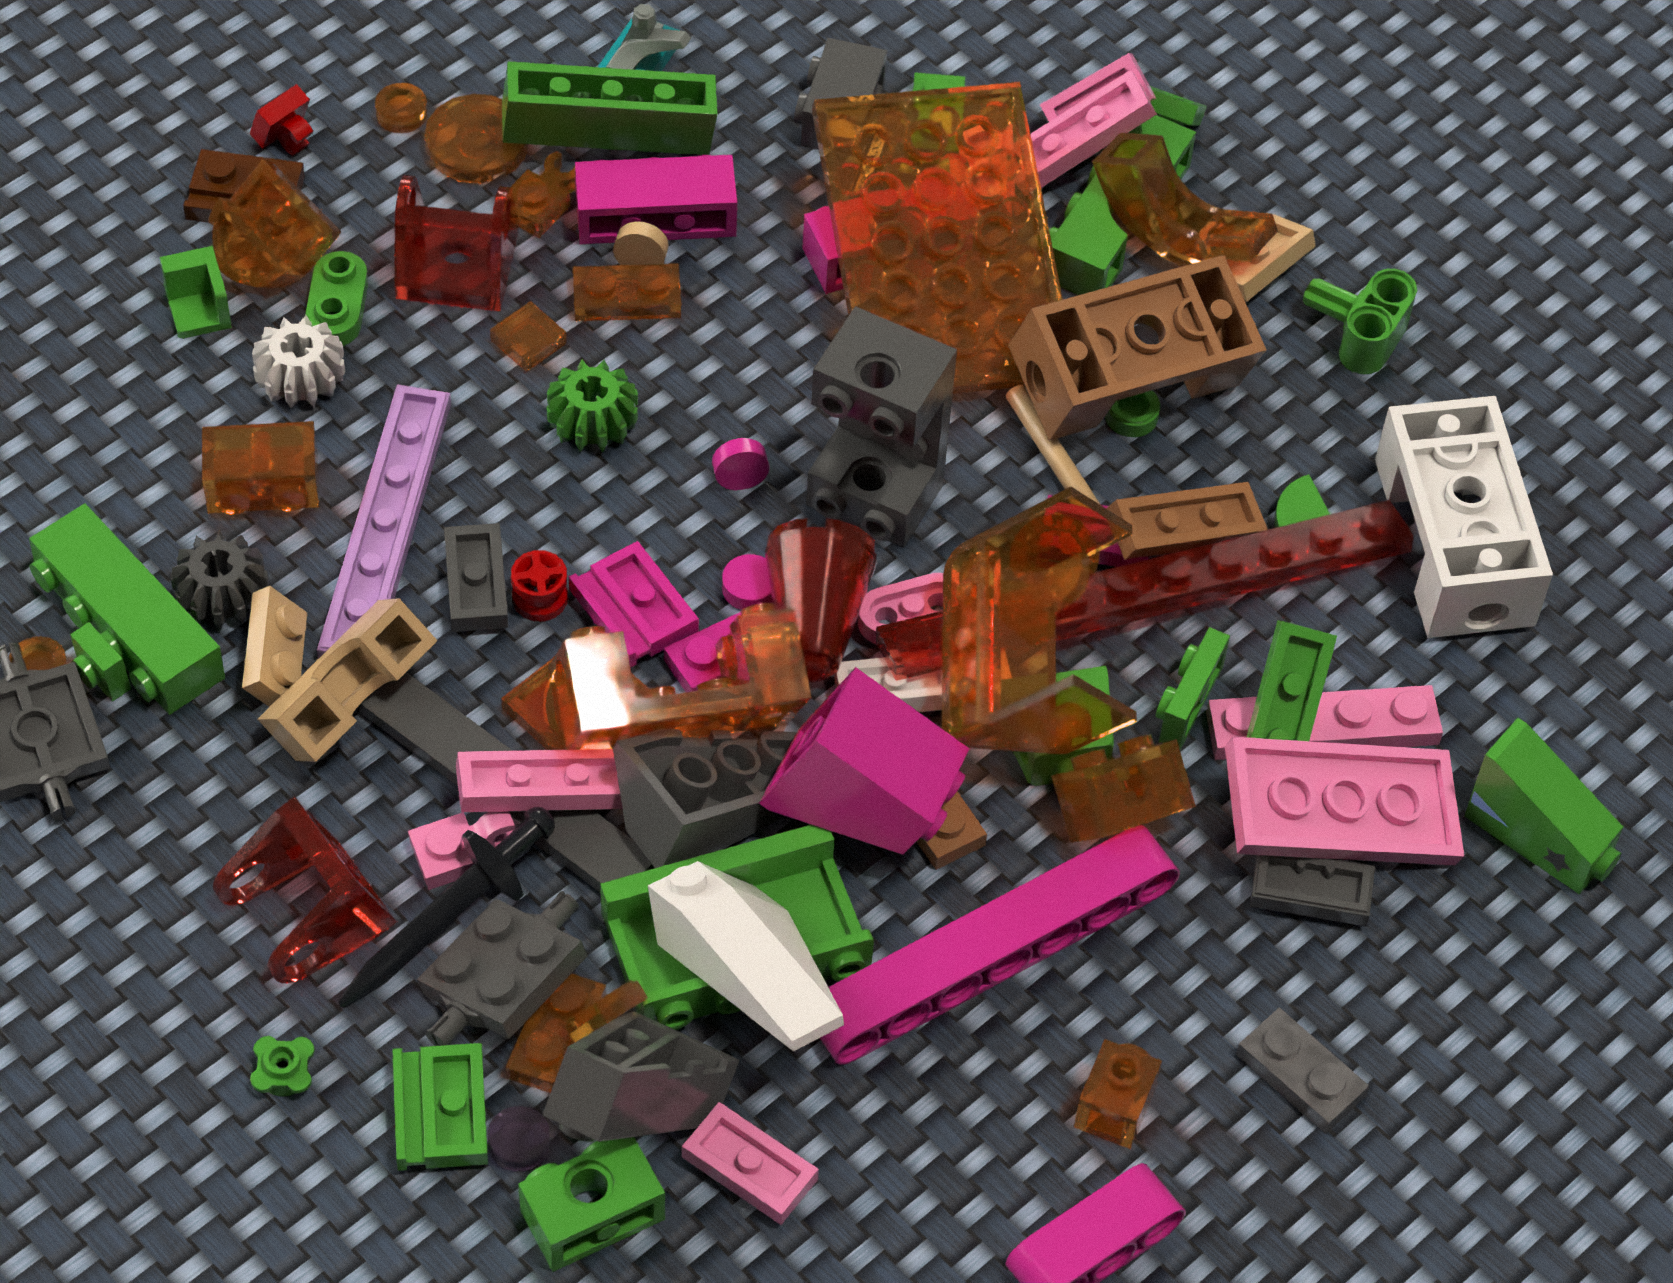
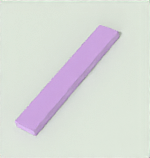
[317,384,451,659]

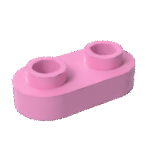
[858,573,968,646]

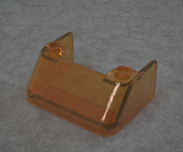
[942,487,1137,755]

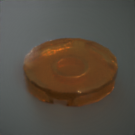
[424,94,528,183]

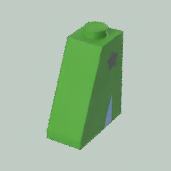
[1464,718,1623,895]

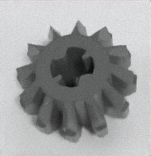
[170,530,269,630]

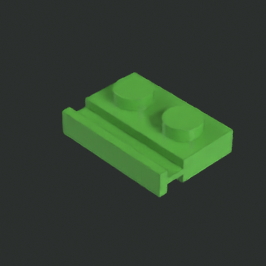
[393,1043,488,1171]

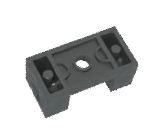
[806,306,957,548]

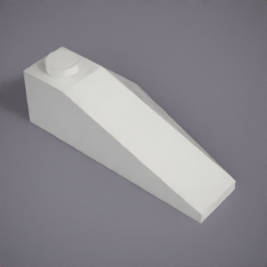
[648,861,844,1052]

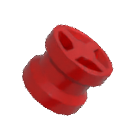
[511,550,568,621]

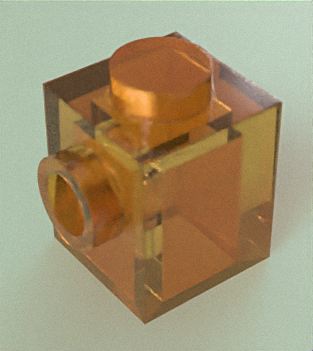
[1074,1039,1162,1149]

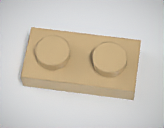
[1221,214,1316,302]
[242,586,307,707]

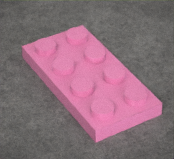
[1225,737,1464,865]

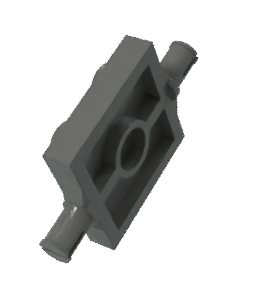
[0,643,110,820]
[417,891,587,1046]

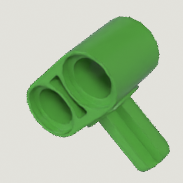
[1303,269,1417,374]

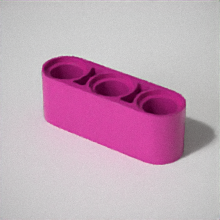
[1005,1163,1186,1283]

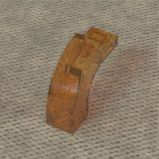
[1092,132,1278,266]

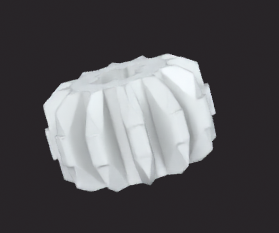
[252,315,345,409]

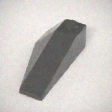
[613,729,797,868]

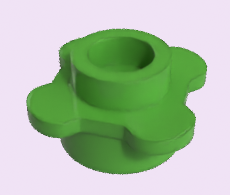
[250,1036,315,1096]

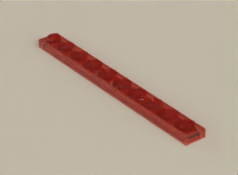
[876,500,1414,681]

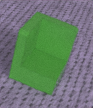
[159,246,232,339]

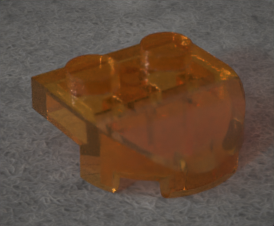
[208,159,342,288]

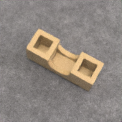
[257,598,438,762]

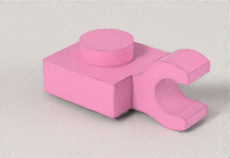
[408,811,515,890]

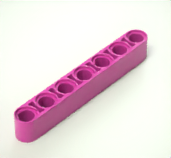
[820,825,1180,1065]

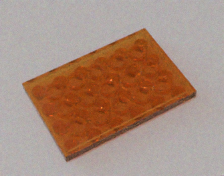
[812,82,1063,394]

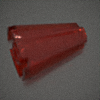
[765,518,877,683]

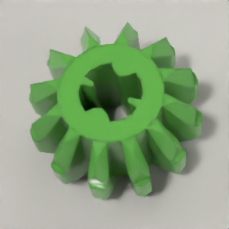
[546,359,638,452]

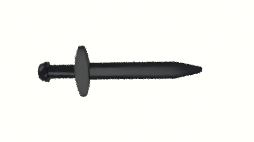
[338,807,555,1008]

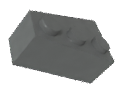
[543,1010,740,1142]

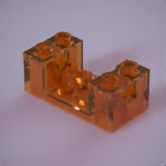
[548,603,811,750]

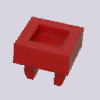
[250,84,313,156]

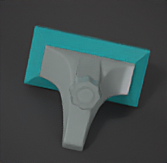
[598,4,691,71]

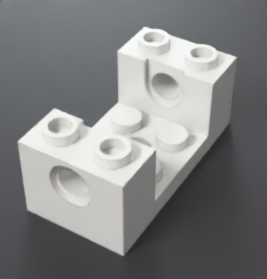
[1375,396,1553,638]

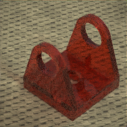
[394,175,519,312]
[213,796,397,983]

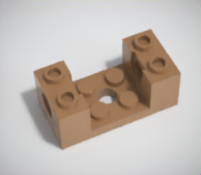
[1008,255,1267,441]

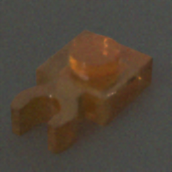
[497,151,576,238]

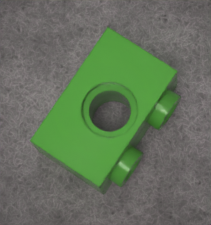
[518,1137,665,1272]

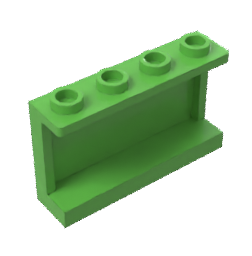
[600,825,874,1030]

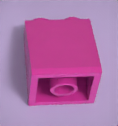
[759,667,970,855]

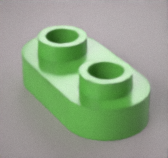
[306,251,368,346]

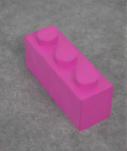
[575,155,737,244]

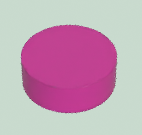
[712,438,770,490]
[722,554,778,610]

